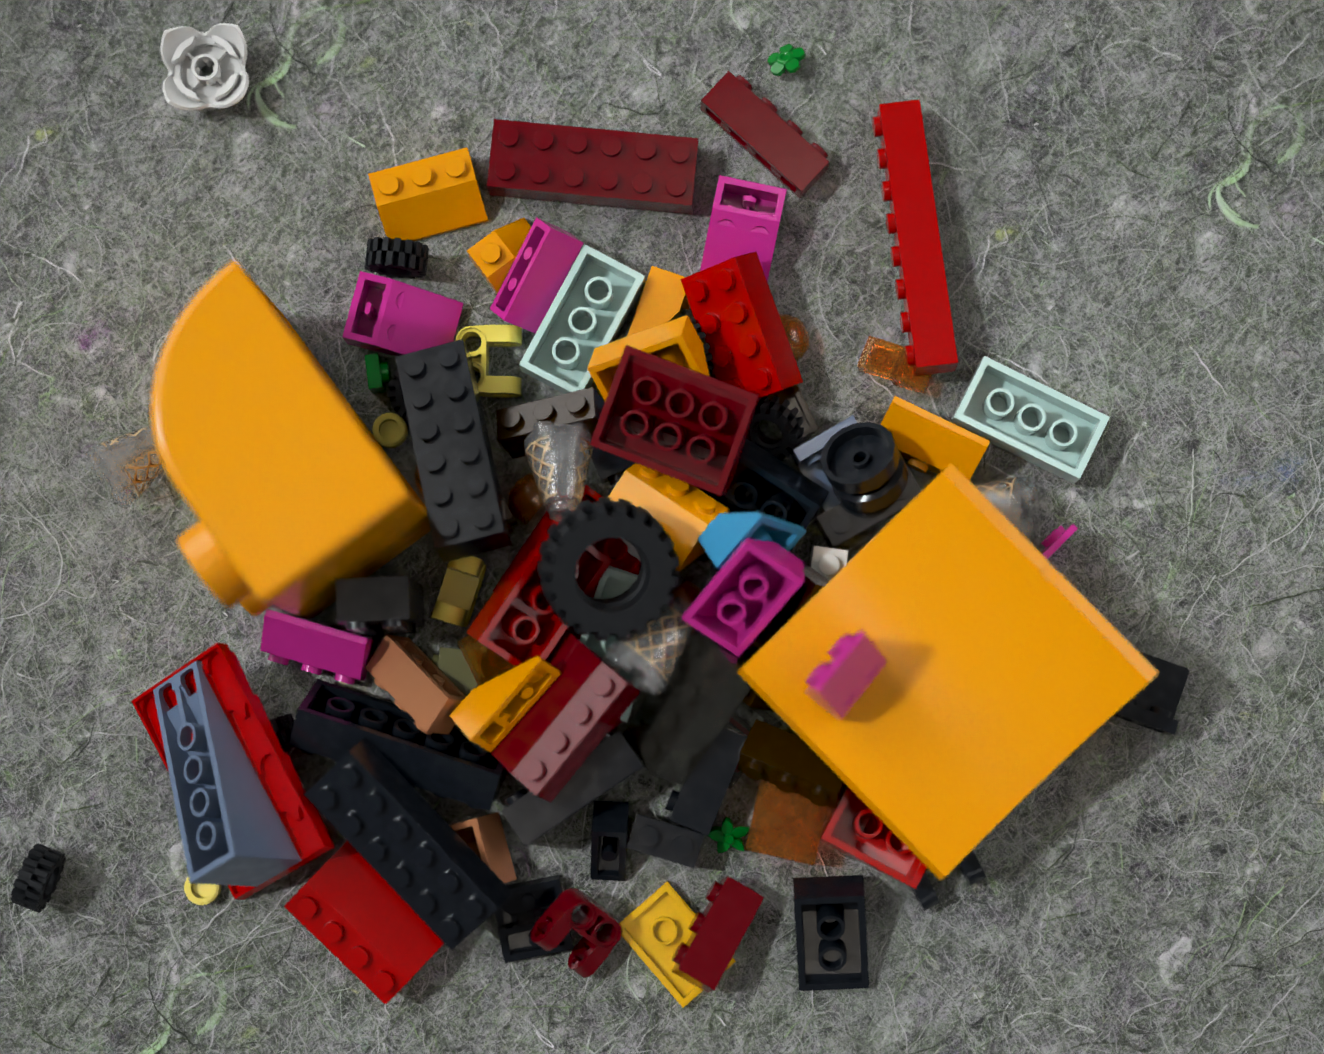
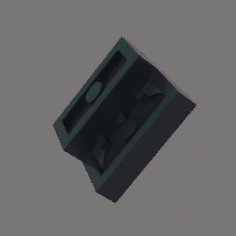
[495,875,573,963]

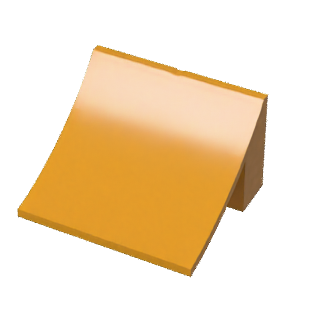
[737,463,1159,880]

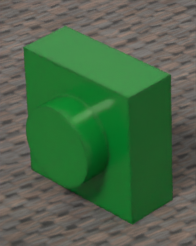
[364,353,391,394]

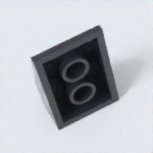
[793,875,869,991]

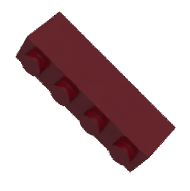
[700,71,829,199]

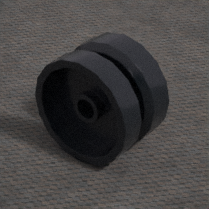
[820,422,909,513]

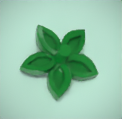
[708,817,749,854]

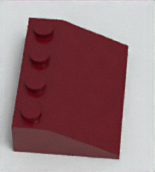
[589,345,759,496]
[491,629,641,802]

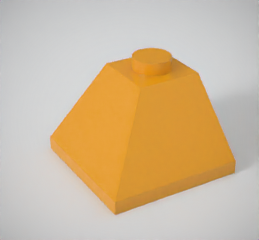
[467,218,531,294]

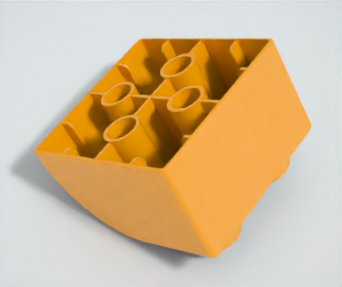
[151,260,431,619]

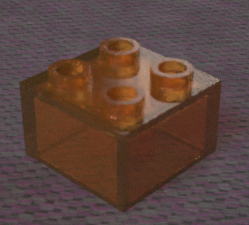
[744,780,827,866]

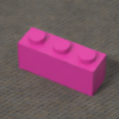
[490,217,584,334]

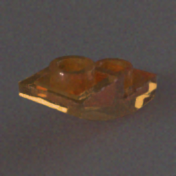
[857,336,933,394]

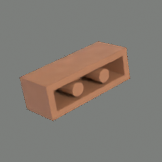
[365,634,466,735]

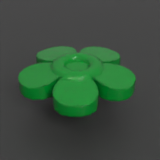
[767,44,806,76]

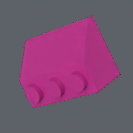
[681,539,805,657]
[260,609,377,685]

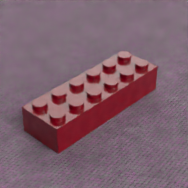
[487,119,699,215]

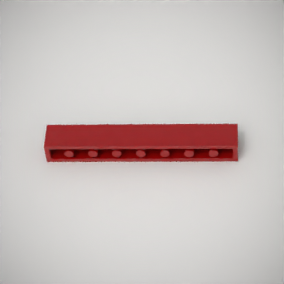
[872,99,958,376]

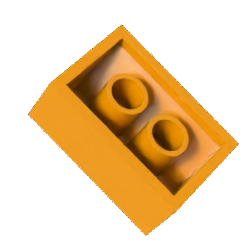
[368,147,488,242]
[587,315,710,401]
[880,396,990,481]
[608,463,729,572]

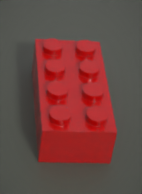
[680,252,803,398]
[466,516,613,667]

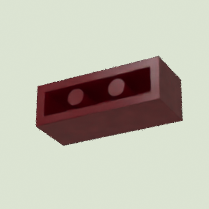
[671,876,764,993]

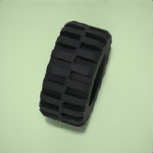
[537,497,679,641]

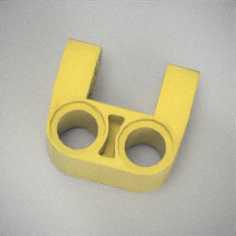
[456,325,522,398]
[431,556,486,627]

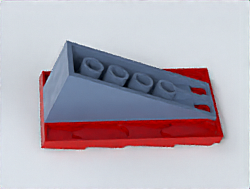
[132,642,334,900]

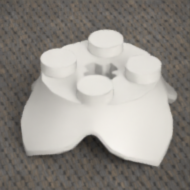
[160,23,249,111]

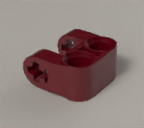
[531,888,622,978]

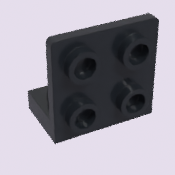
[1112,651,1189,735]

